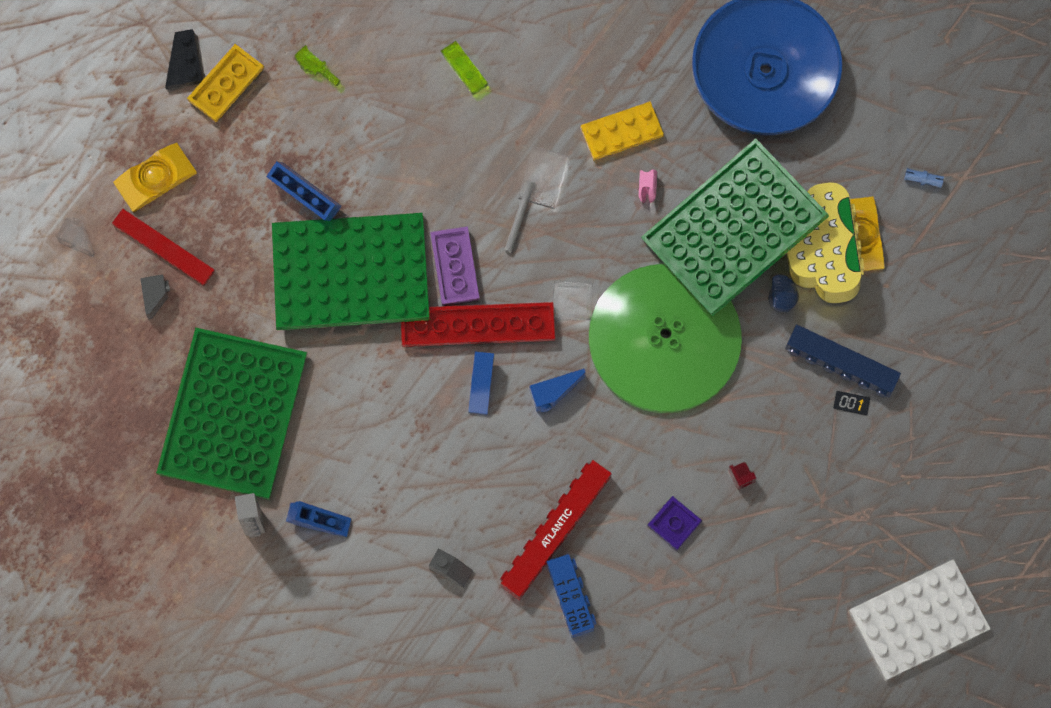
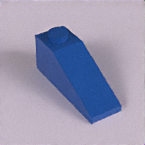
[529,369,586,412]
[286,501,351,537]

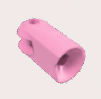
[638,170,658,203]

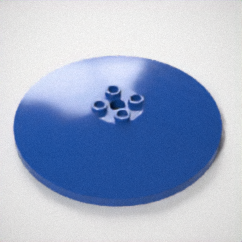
[692,0,842,136]

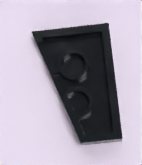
[165,29,202,89]

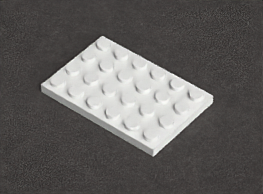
[849,559,990,681]

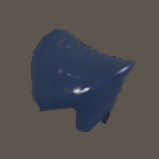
[768,274,799,312]

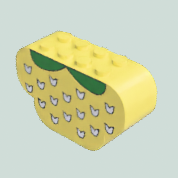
[787,182,864,303]

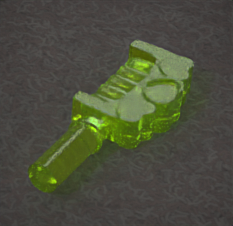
[295,45,341,86]

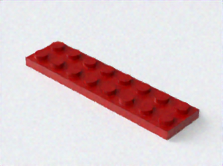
[401,302,555,347]

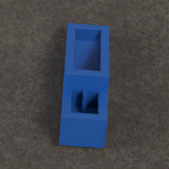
[468,351,494,415]

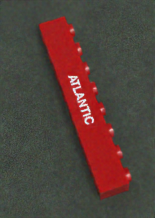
[500,460,612,601]

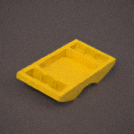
[113,142,197,213]
[850,196,884,271]

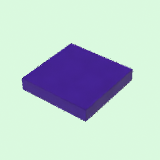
[647,496,702,550]

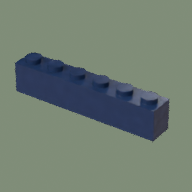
[785,324,901,398]

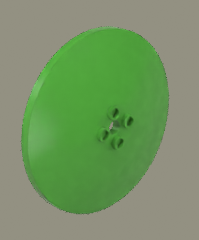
[589,264,742,413]

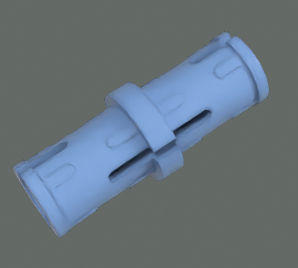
[904,168,944,188]

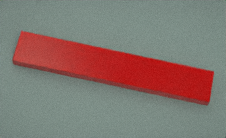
[112,209,215,286]

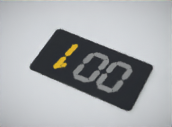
[833,391,870,415]

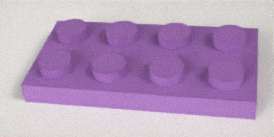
[430,226,480,306]

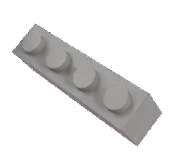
[235,493,265,538]

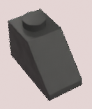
[140,274,170,320]
[429,548,473,588]

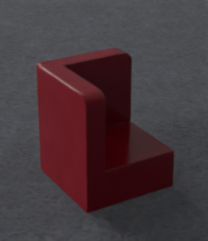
[728,462,757,490]

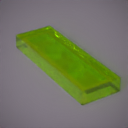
[441,41,488,95]

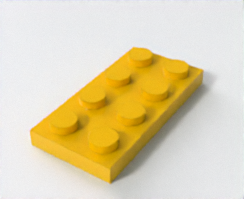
[187,44,264,122]
[580,101,664,161]

